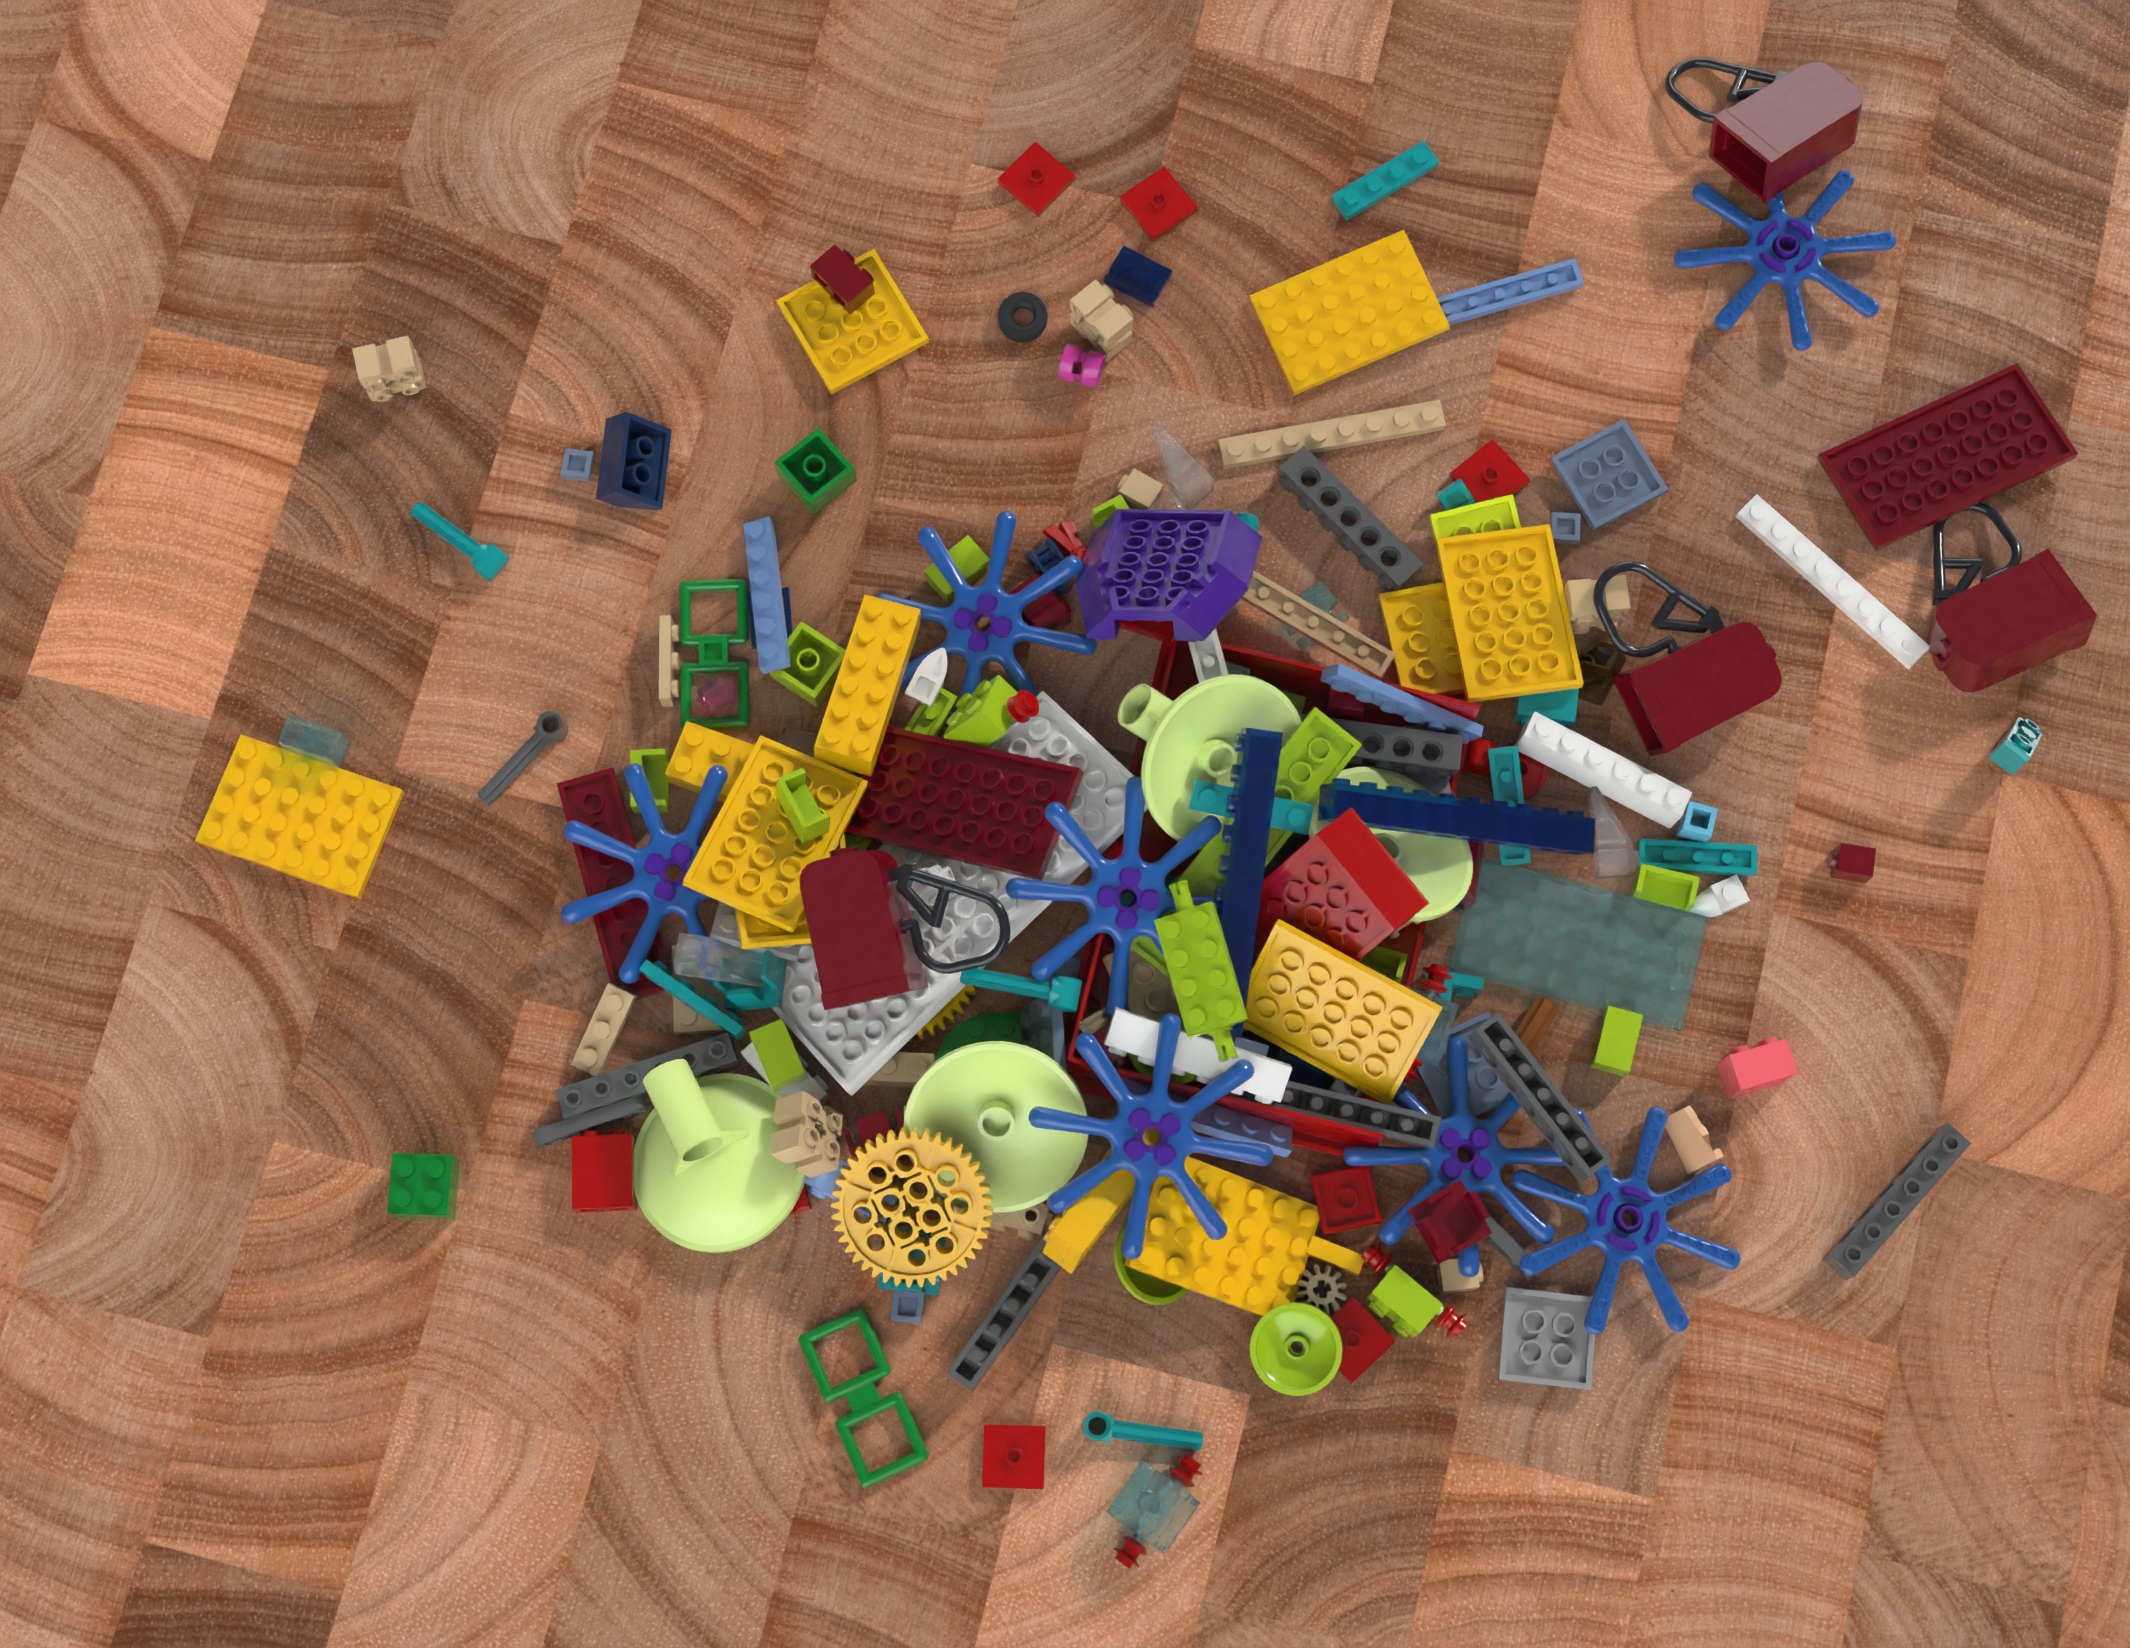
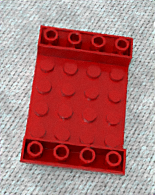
[1229,808,1429,961]

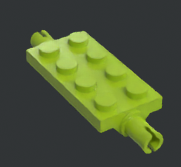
[1154,880,1248,1062]

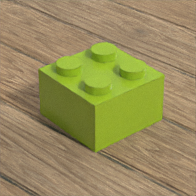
[770,621,846,708]

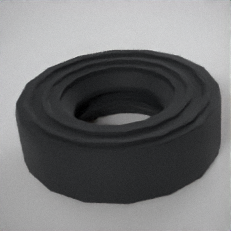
[997,292,1048,343]

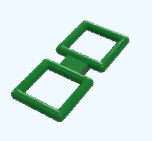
[679,579,750,729]
[798,1308,929,1488]

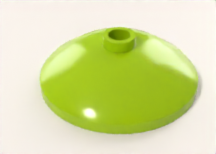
[1114,1224,1188,1305]
[1250,1302,1343,1396]

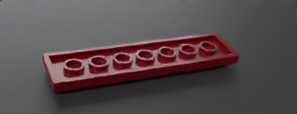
[557,767,672,1001]

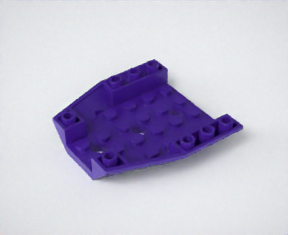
[1076,509,1262,642]

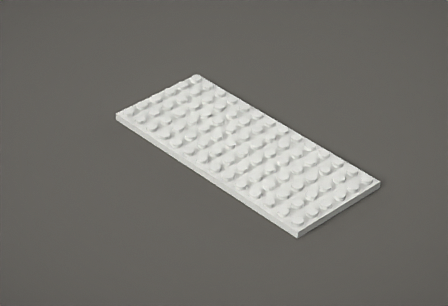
[771,691,1148,1096]

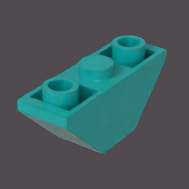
[1989,717,2043,775]

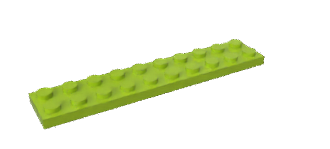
[1130,707,1362,979]

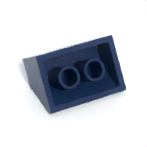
[596,412,672,510]

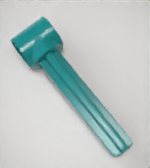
[411,502,510,581]
[960,968,1082,1012]
[1082,1412,1203,1451]

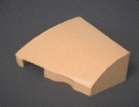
[1665,1106,1724,1175]

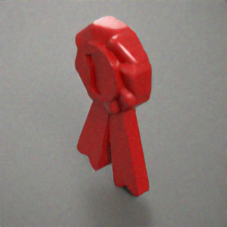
[1043,521,1088,575]

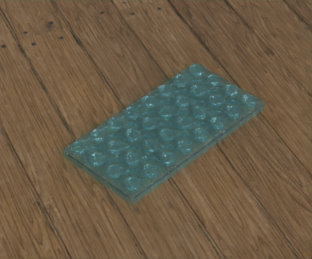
[1449,857,1708,1031]

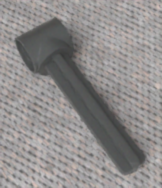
[477,711,568,805]

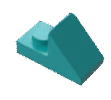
[1421,971,1484,1013]

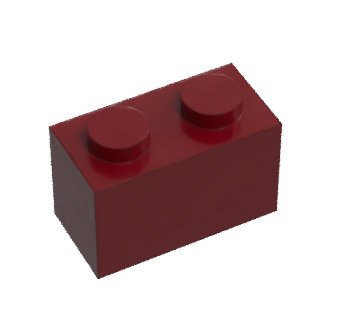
[810,244,875,315]

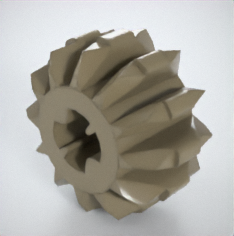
[1295,1264,1347,1316]

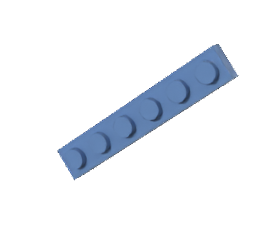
[1437,258,1584,325]
[743,516,791,674]
[1320,663,1484,744]
[1116,1078,1293,1158]

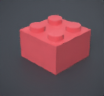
[1717,1037,1799,1099]

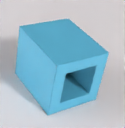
[1676,801,1718,842]

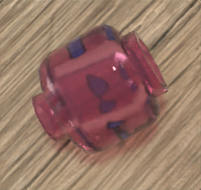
[696,675,740,718]

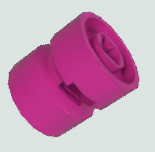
[1058,343,1106,389]

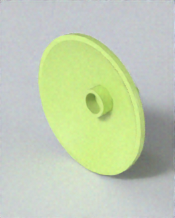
[1118,674,1302,850]
[1308,767,1473,922]
[904,1041,1088,1213]
[634,1059,806,1253]

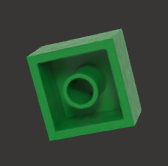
[774,427,857,515]
[387,1153,460,1220]

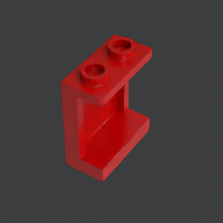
[572,1130,637,1213]

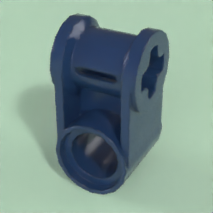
[1025,538,1074,595]

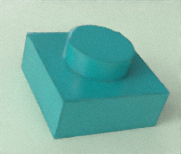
[1435,479,1476,511]

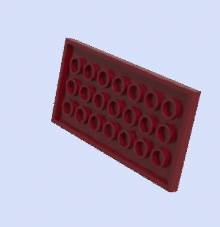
[1817,363,2078,551]
[844,726,1084,881]

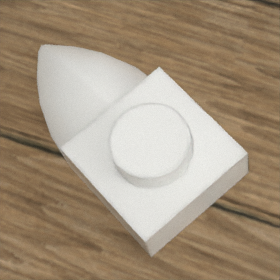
[905,647,948,708]
[1688,874,1750,917]

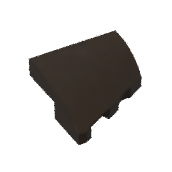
[1578,640,1626,706]

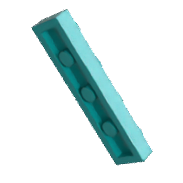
[1331,140,1439,221]
[1487,746,1531,866]
[1188,779,1314,835]
[1637,839,1757,877]
[639,960,746,1041]

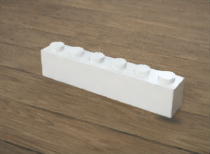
[1515,712,1692,829]
[1104,1007,1292,1105]

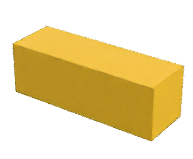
[1305,1235,1365,1276]

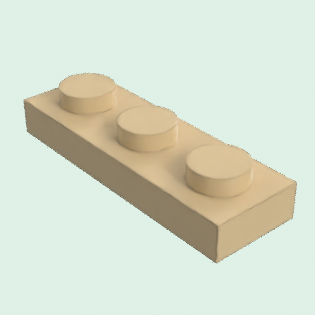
[659,615,680,707]
[571,983,637,1076]

